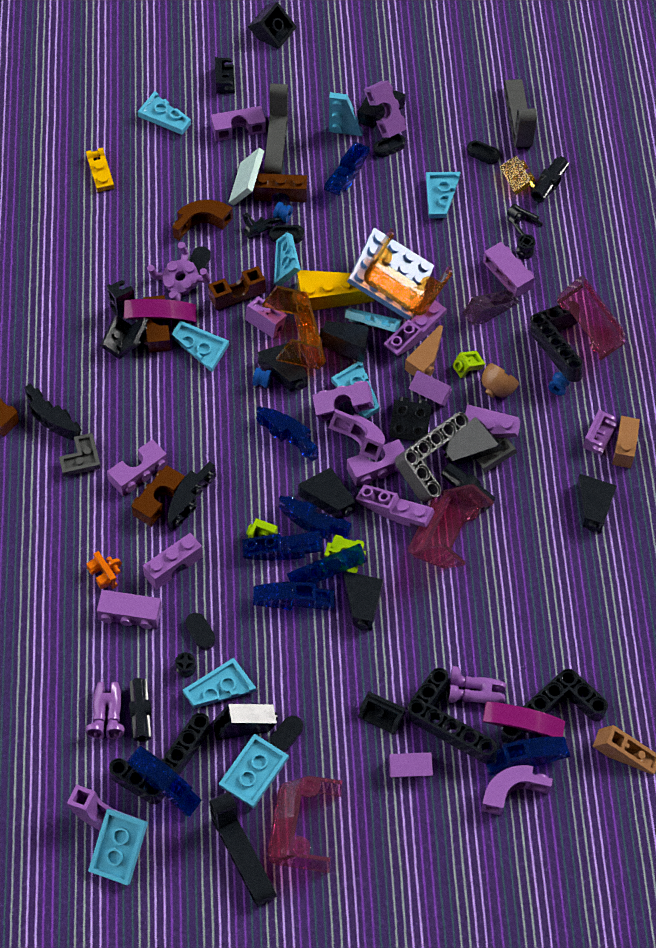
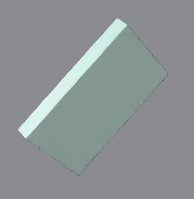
[228,148,264,206]

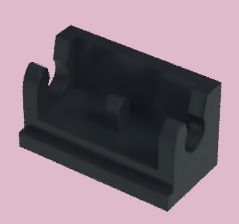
[215,57,235,94]
[107,280,135,318]
[358,691,406,735]

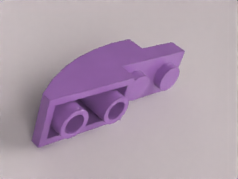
[384,299,447,356]
[356,484,435,527]

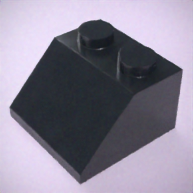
[248,1,297,49]

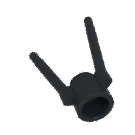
[507,204,543,235]

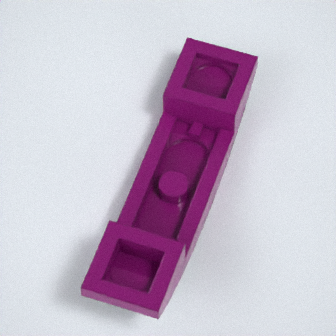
[124,299,196,323]
[482,701,565,742]

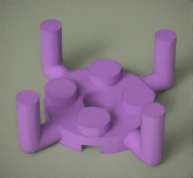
[147,242,211,301]

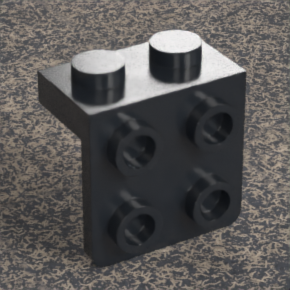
[100,315,148,358]
[389,397,432,441]

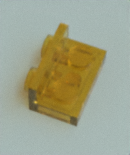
[499,155,536,195]

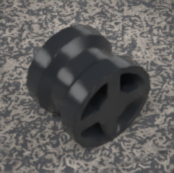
[175,652,196,677]

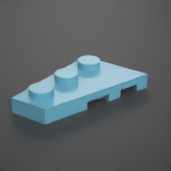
[274,232,301,287]

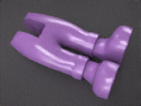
[448,666,507,704]
[85,682,125,739]

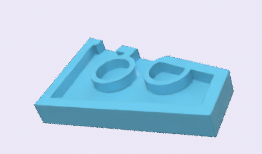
[138,91,191,135]
[329,92,363,136]
[426,172,461,218]
[345,308,402,332]
[171,321,229,372]
[331,361,380,419]
[183,658,257,708]

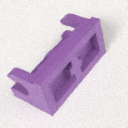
[245,296,287,338]
[408,370,452,406]
[583,409,616,455]
[389,752,433,778]

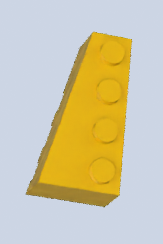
[297,270,374,312]

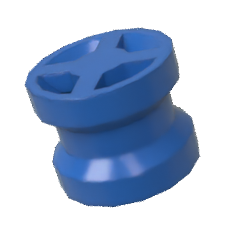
[273,202,293,223]
[252,368,272,389]
[548,372,570,396]

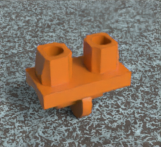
[86,551,122,589]

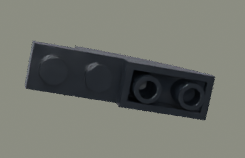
[24,383,82,441]
[168,461,216,531]

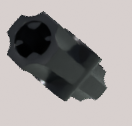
[531,156,569,203]
[441,463,495,511]
[129,678,152,742]

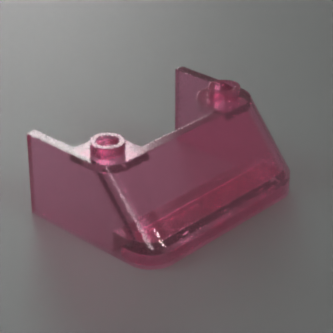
[557,275,625,361]
[408,484,494,569]
[268,776,343,873]

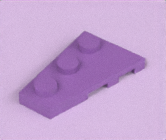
[465,404,520,438]

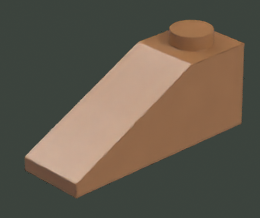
[405,325,443,376]
[612,416,640,468]
[593,725,656,775]

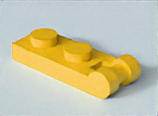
[86,148,115,192]

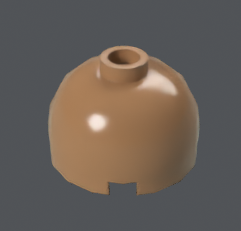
[481,363,519,398]

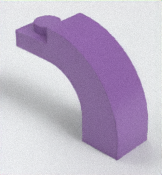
[328,409,385,461]
[481,765,553,816]
[67,784,139,830]

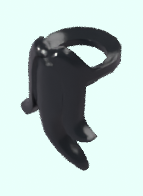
[242,212,282,239]

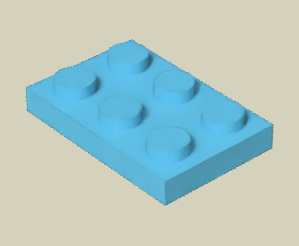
[219,734,289,809]
[88,809,148,885]

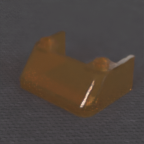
[364,228,453,316]
[262,285,326,369]

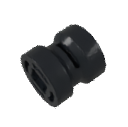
[516,234,536,259]

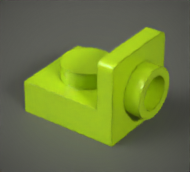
[452,351,486,378]
[246,518,278,543]

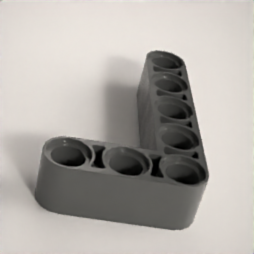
[504,79,537,148]
[264,83,288,174]
[395,412,469,502]

